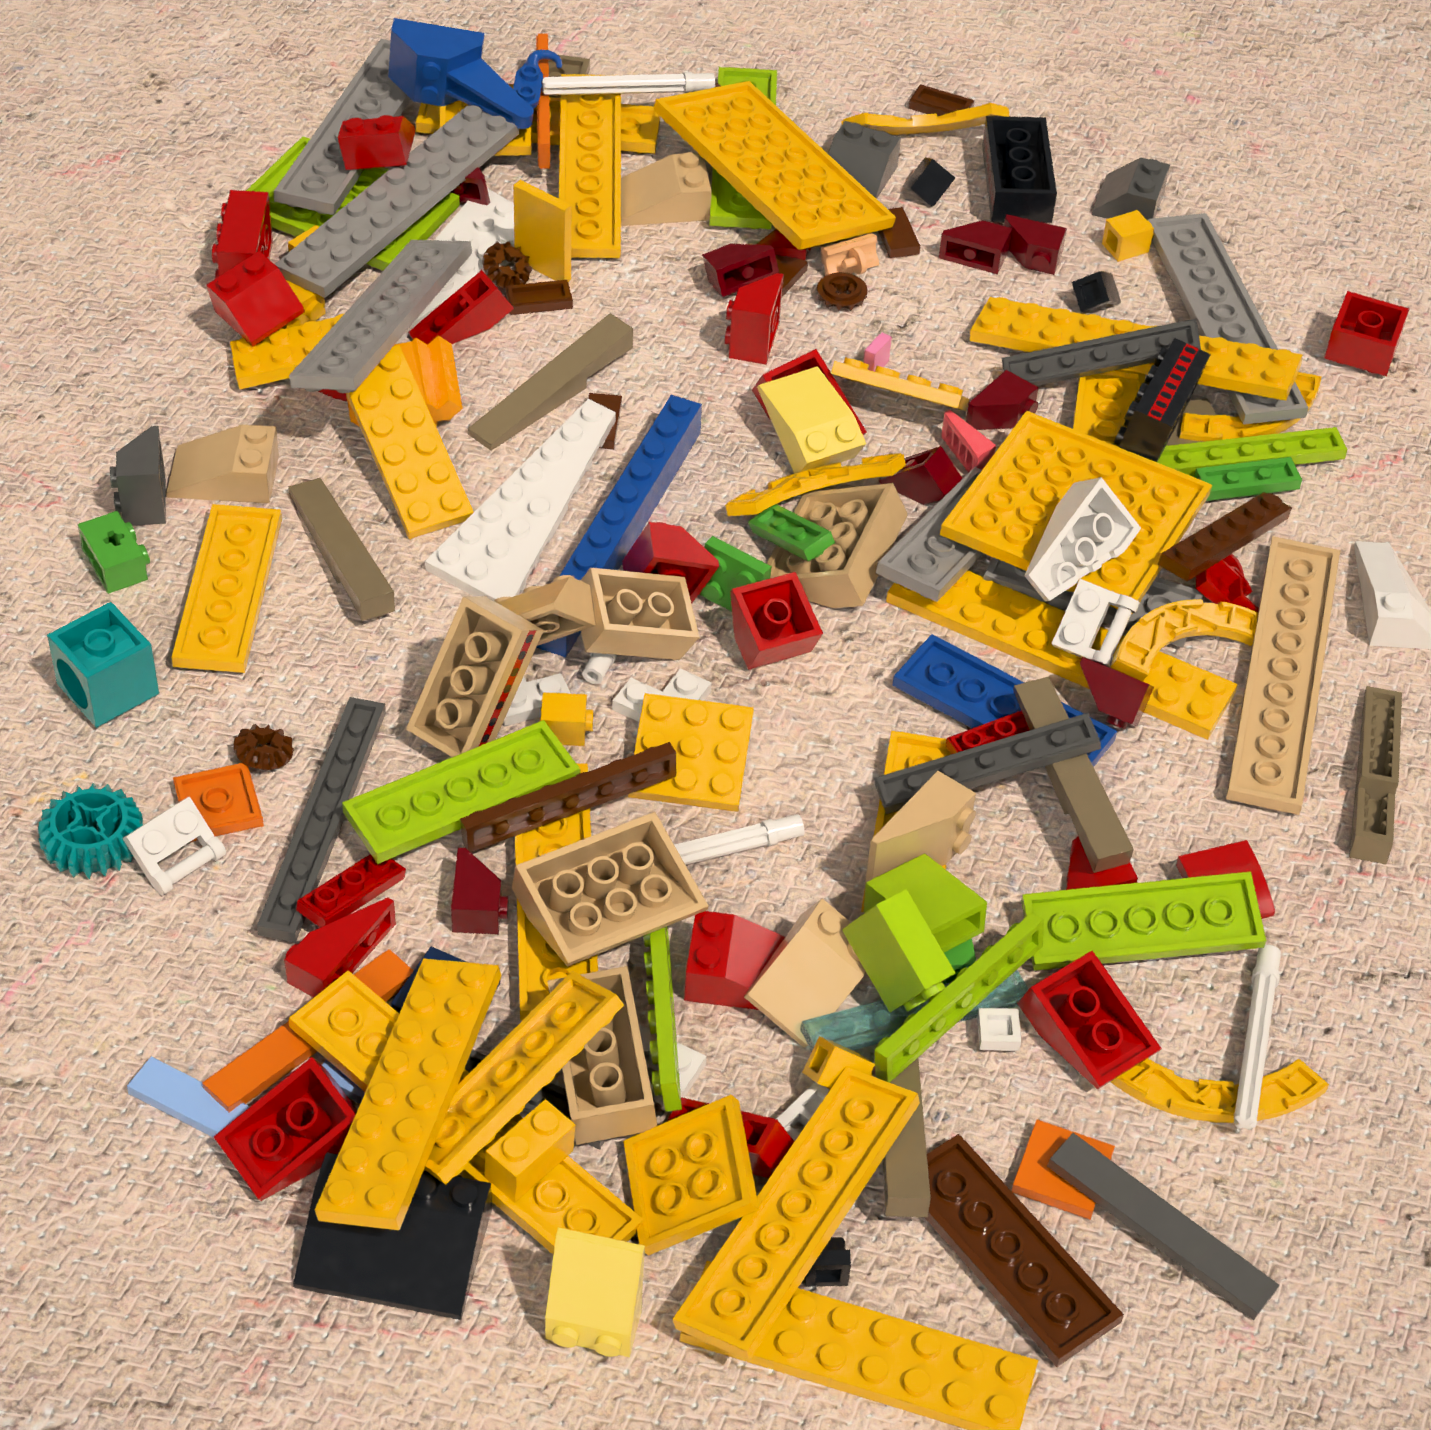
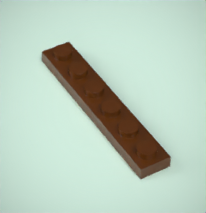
[1158,492,1292,581]
[460,742,676,852]

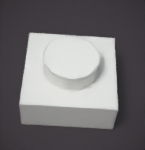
[977,1008,1021,1051]

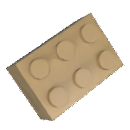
[580,568,700,660]

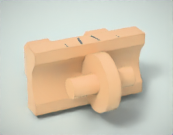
[820,233,879,276]

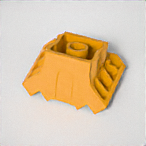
[346,335,463,428]

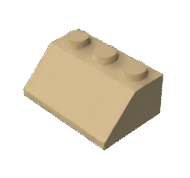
[494,575,596,646]

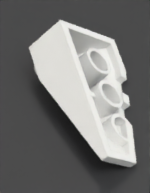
[1024,477,1141,601]
[1354,541,1431,649]

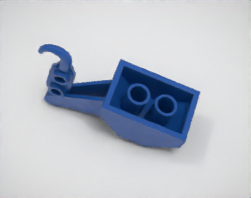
[388,18,562,129]

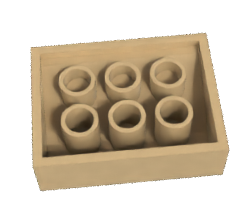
[767,483,908,608]
[512,812,709,967]

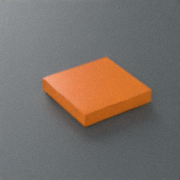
[173,763,264,842]
[1011,1119,1115,1220]

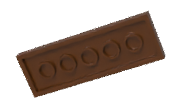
[924,1134,1124,1367]

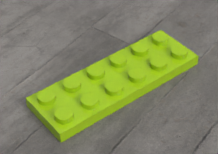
[342,720,580,864]
[1021,872,1266,971]

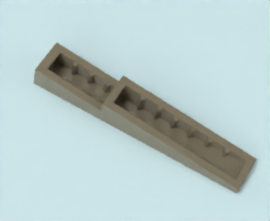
[468,313,633,451]
[288,478,395,621]
[1013,676,1134,873]
[1349,686,1402,864]
[874,1018,931,1217]

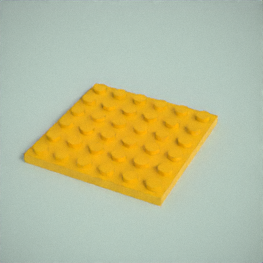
[940,411,1212,615]

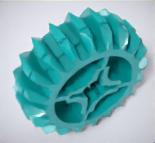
[38,783,143,879]

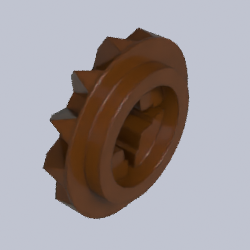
[482,241,532,289]
[817,272,868,311]
[233,724,294,770]

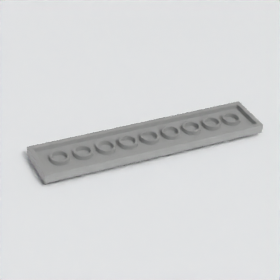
[274,39,411,215]
[275,105,519,298]
[1148,213,1308,425]
[289,240,472,393]

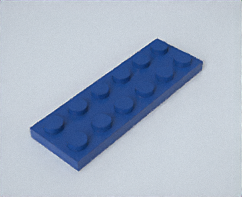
[892,634,1117,767]

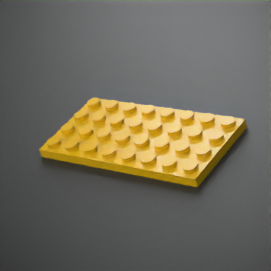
[653,81,896,250]

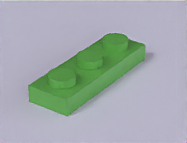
[1194,457,1302,501]
[748,504,835,561]

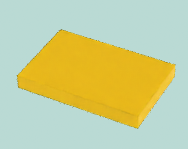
[513,180,571,282]

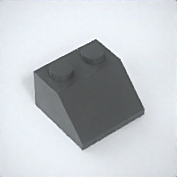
[828,121,901,199]
[1092,157,1170,221]
[110,426,166,526]

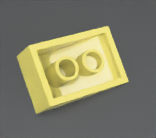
[757,366,866,473]
[545,1227,645,1357]

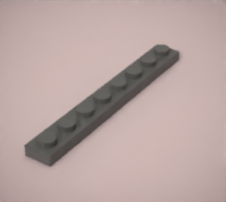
[257,697,386,943]

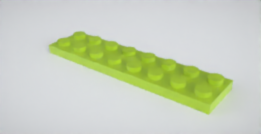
[709,67,777,229]

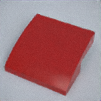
[1176,840,1275,919]

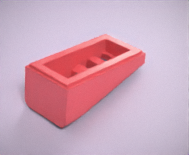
[941,409,996,473]

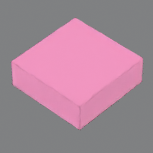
[863,333,892,372]

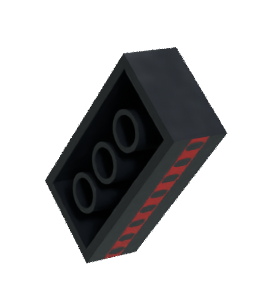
[982,116,1057,223]
[1113,338,1211,462]

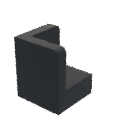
[903,157,955,206]
[1071,271,1121,313]
[805,1237,851,1287]

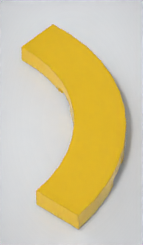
[841,103,1010,135]
[1179,372,1322,441]
[725,453,906,516]
[1110,599,1258,681]
[1111,1058,1329,1123]

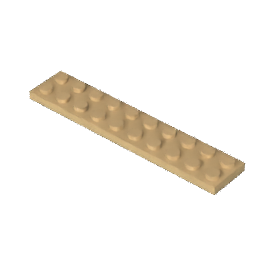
[1226,536,1340,815]

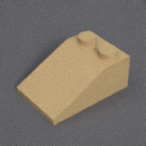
[621,152,712,226]
[166,424,279,503]
[864,771,976,888]
[744,898,866,1048]

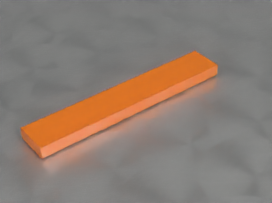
[536,34,550,169]
[202,949,414,1113]

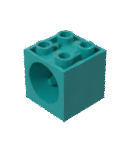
[47,602,159,728]

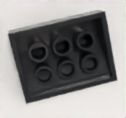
[293,1152,492,1320]

